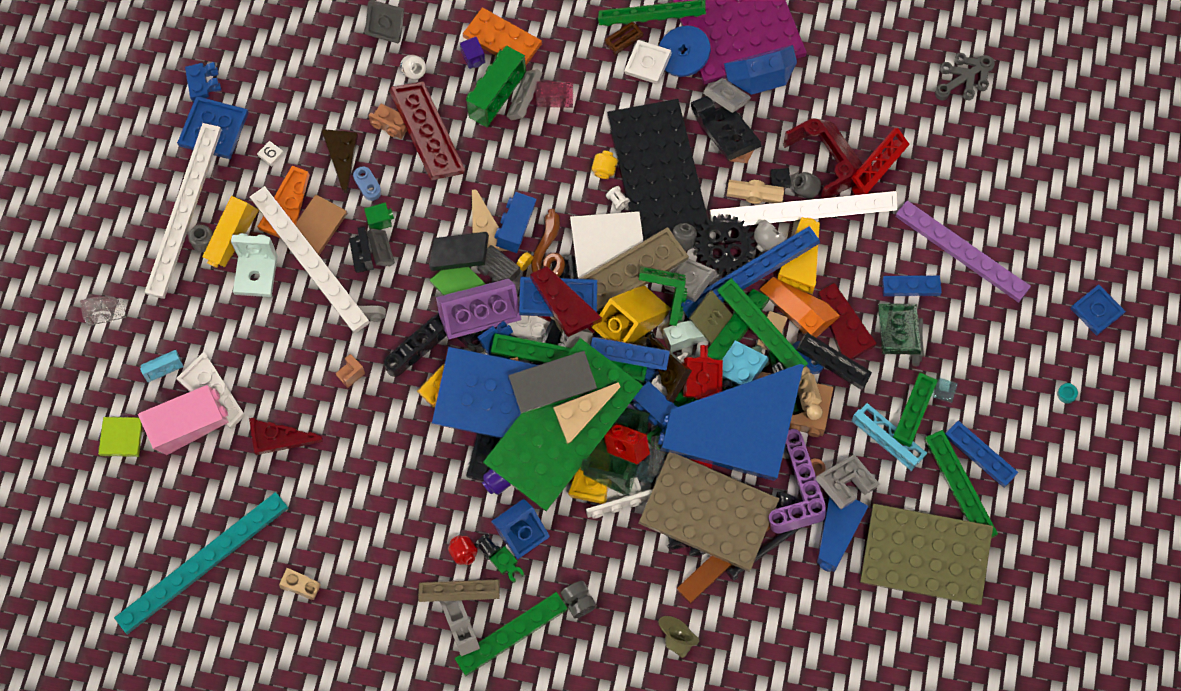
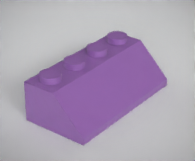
[436,279,522,339]

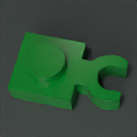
[490,546,524,583]

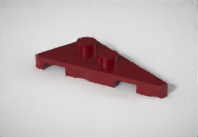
[249,418,323,455]

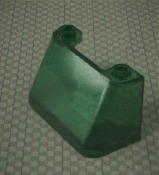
[581,408,650,496]

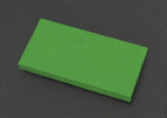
[430,267,485,332]

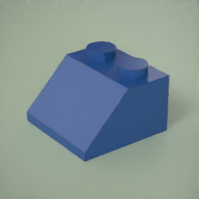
[491,499,550,559]

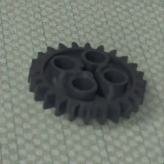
[694,214,756,275]

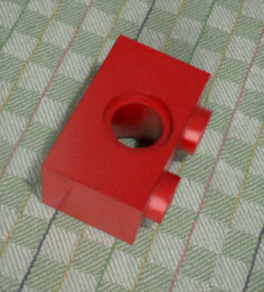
[604,424,650,464]

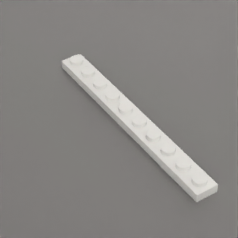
[145,123,222,299]
[250,186,370,334]
[710,191,897,226]

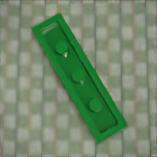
[893,373,938,447]

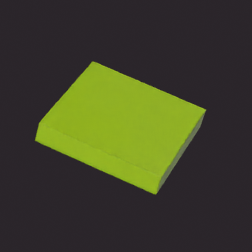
[98,417,143,457]

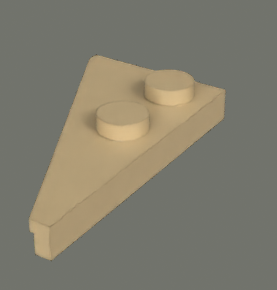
[472,190,508,251]
[553,382,620,444]

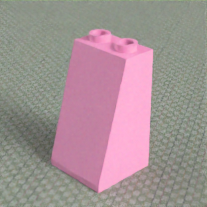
[138,385,229,455]

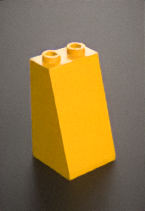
[592,285,671,344]

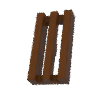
[604,22,644,55]

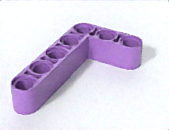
[769,429,826,533]

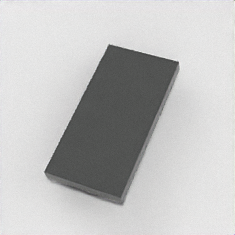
[508,351,597,414]

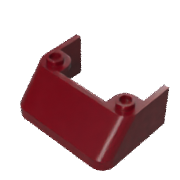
[783,118,866,198]

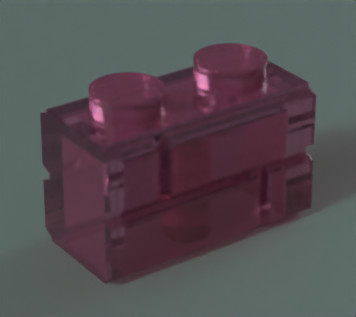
[536,81,574,108]

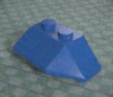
[724,45,797,95]

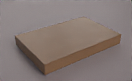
[296,194,348,255]

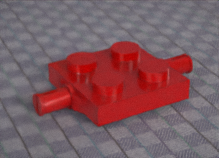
[683,345,723,400]

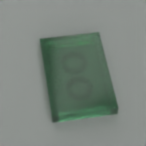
[878,304,922,355]

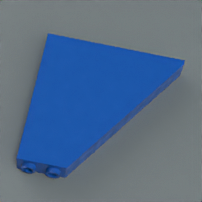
[658,364,804,481]

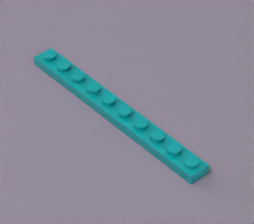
[114,492,289,635]

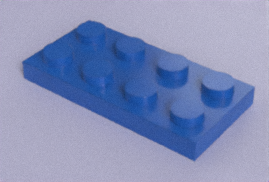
[519,277,597,317]

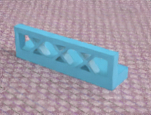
[852,403,927,471]

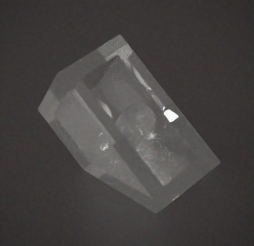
[80,296,126,326]

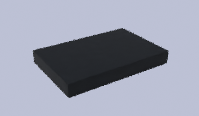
[429,232,489,271]

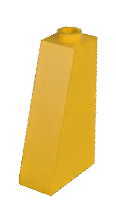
[203,196,259,268]
[778,217,820,294]

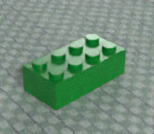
[466,45,526,128]

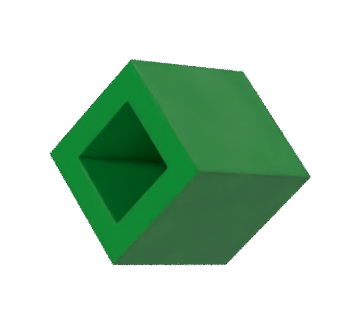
[364,202,394,230]

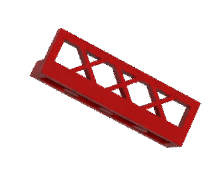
[851,128,910,195]

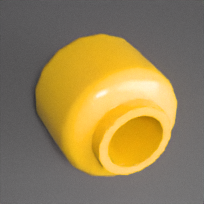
[592,151,618,179]

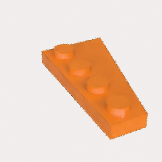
[257,166,310,238]

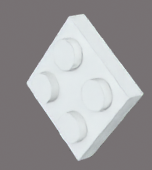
[624,40,672,84]

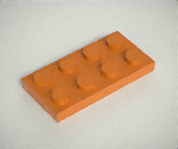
[462,7,542,65]

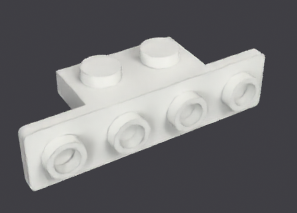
[586,477,653,518]

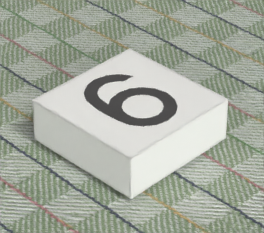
[257,141,284,167]

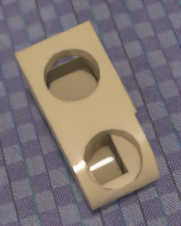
[279,568,321,600]

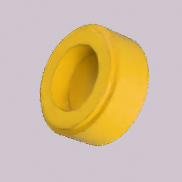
[517,252,534,271]

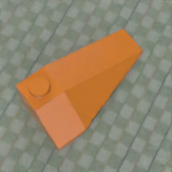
[759,277,840,338]

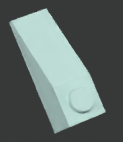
[663,321,707,353]

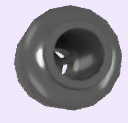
[793,172,821,199]
[672,223,697,251]
[188,225,213,252]

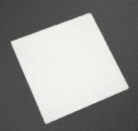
[570,212,643,279]

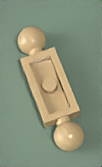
[798,366,822,420]

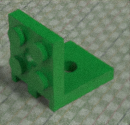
[639,266,687,326]

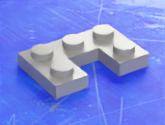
[816,454,880,509]

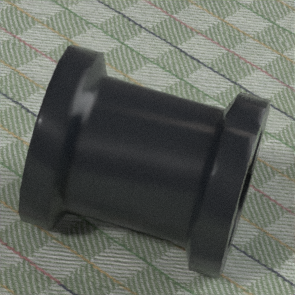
[474,534,501,560]

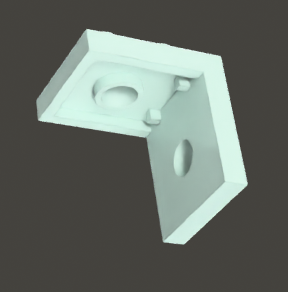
[231,233,278,297]

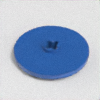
[659,26,711,77]

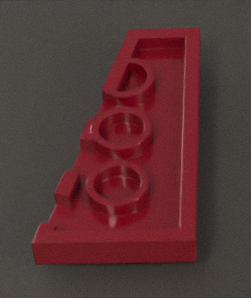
[530,267,602,337]

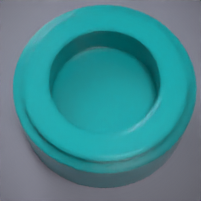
[1057,383,1078,404]

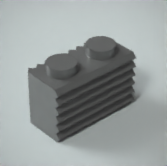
[477,245,521,282]

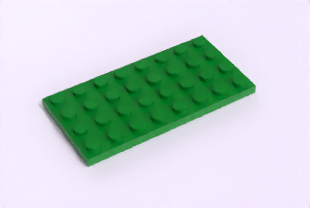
[483,338,643,512]

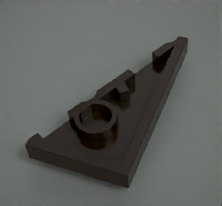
[322,129,358,193]
[650,338,692,403]

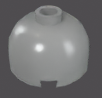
[754,219,787,254]

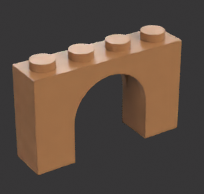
[757,372,833,437]

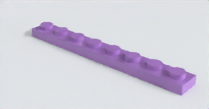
[895,201,1031,303]

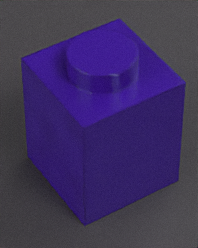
[460,37,486,69]

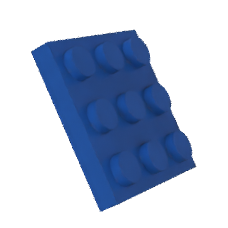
[177,96,249,159]

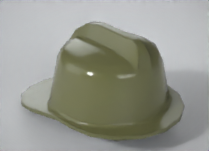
[658,616,699,658]

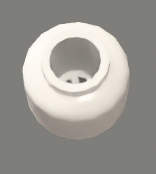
[400,55,426,79]

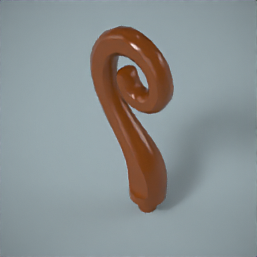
[531,209,565,277]

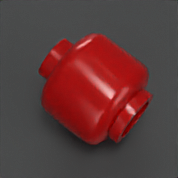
[448,535,478,565]

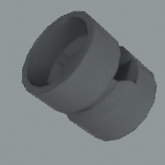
[561,581,597,619]

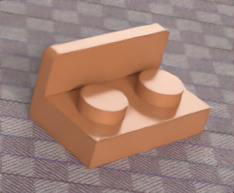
[368,103,407,139]

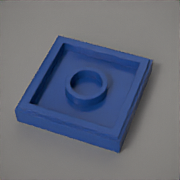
[1070,285,1126,336]

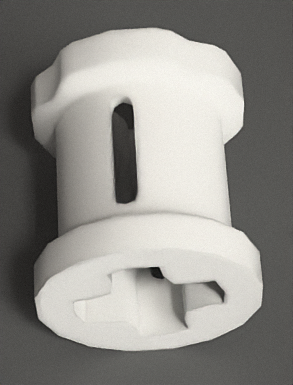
[606,186,630,211]

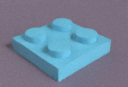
[722,340,769,386]

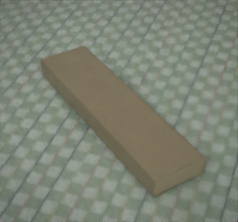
[418,580,500,602]

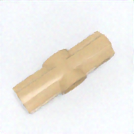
[727,180,784,204]

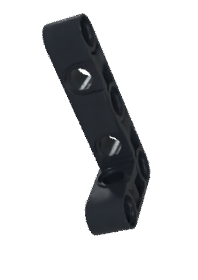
[384,313,484,377]

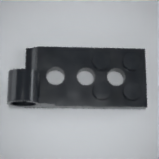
[691,96,762,161]

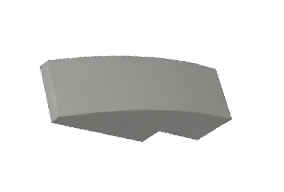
[440,600,480,656]

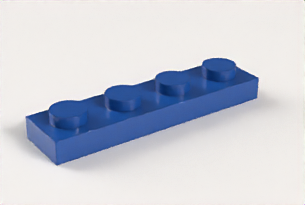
[591,337,670,370]
[945,421,1018,488]

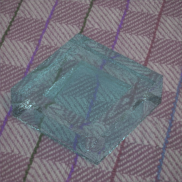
[933,378,958,403]

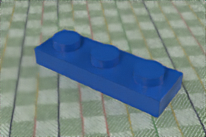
[882,275,941,296]

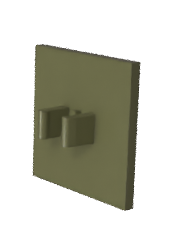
[689,290,733,344]

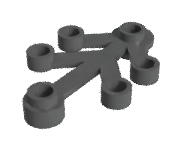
[935,53,995,101]

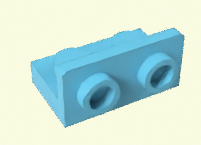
[140,350,184,382]

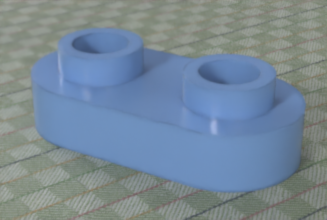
[353,167,381,201]

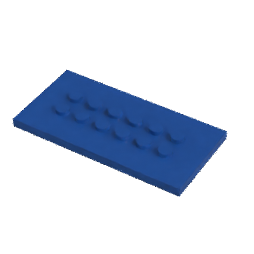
[432,347,539,438]

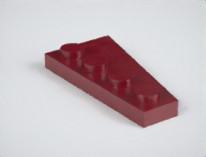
[818,283,877,360]

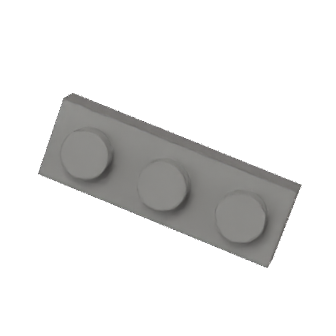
[506,69,542,120]

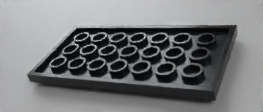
[607,99,708,241]

